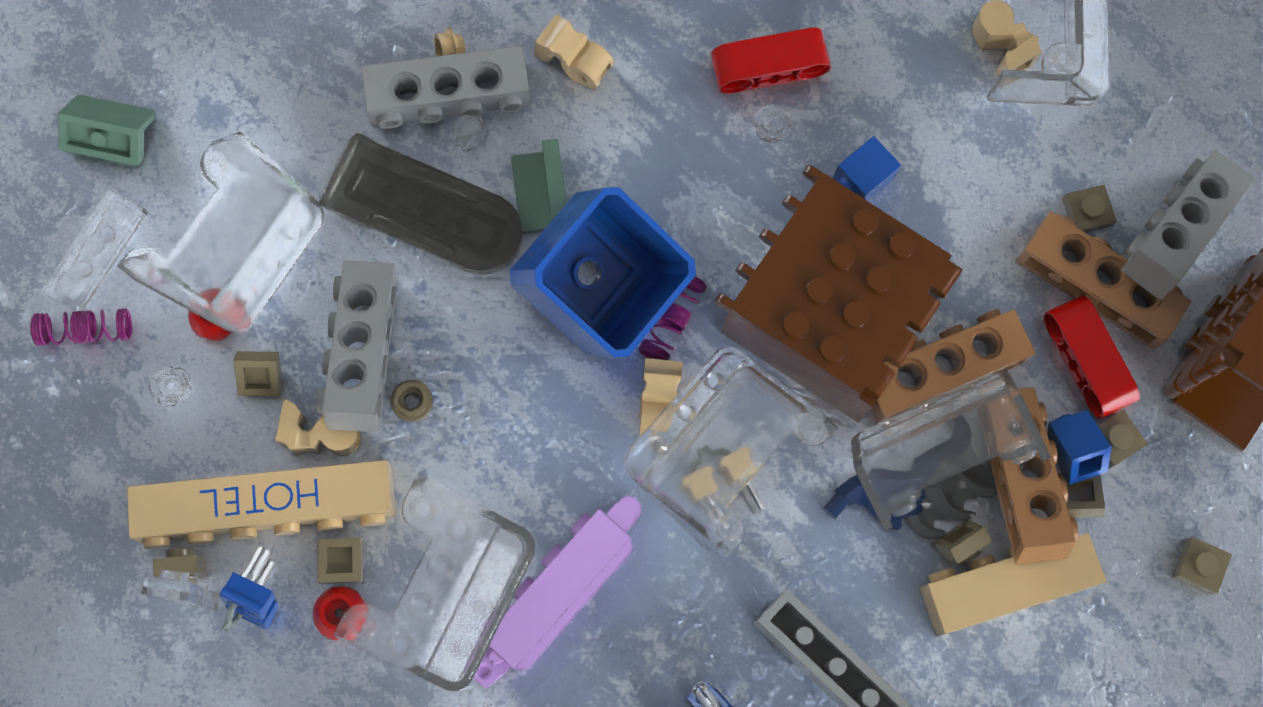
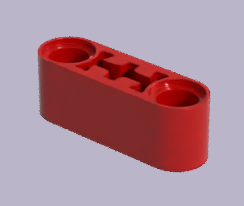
[710,27,832,94]
[1043,295,1140,419]

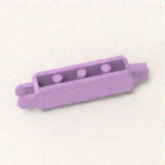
[467,495,642,689]

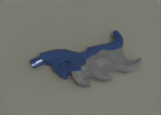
[823,409,998,539]

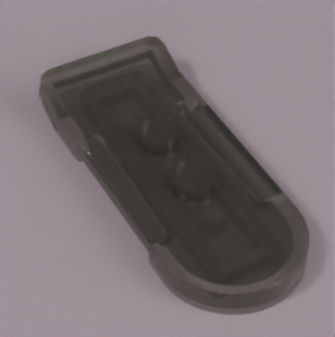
[319,133,523,275]

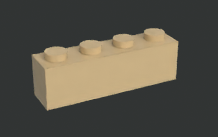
[920,533,1107,637]

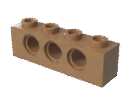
[1015,211,1192,350]
[871,309,1036,425]
[978,387,1079,565]

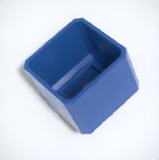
[509,187,696,358]

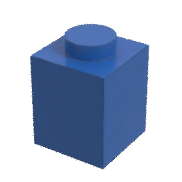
[832,136,901,201]
[1047,410,1112,485]

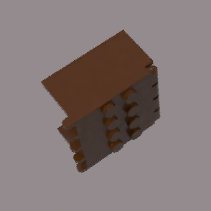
[714,165,963,423]
[1164,248,1263,451]

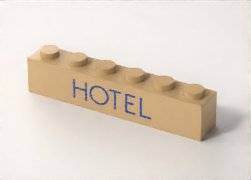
[127,460,396,549]

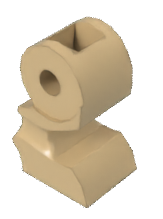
[972,0,1042,84]
[534,14,614,89]
[639,358,683,440]
[275,399,361,456]

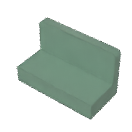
[58,95,155,166]
[511,139,567,234]

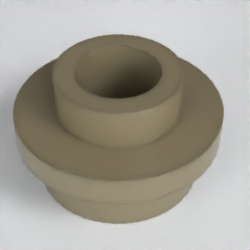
[390,380,433,422]

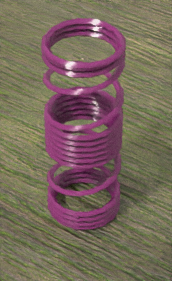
[638,276,707,360]
[30,308,132,346]

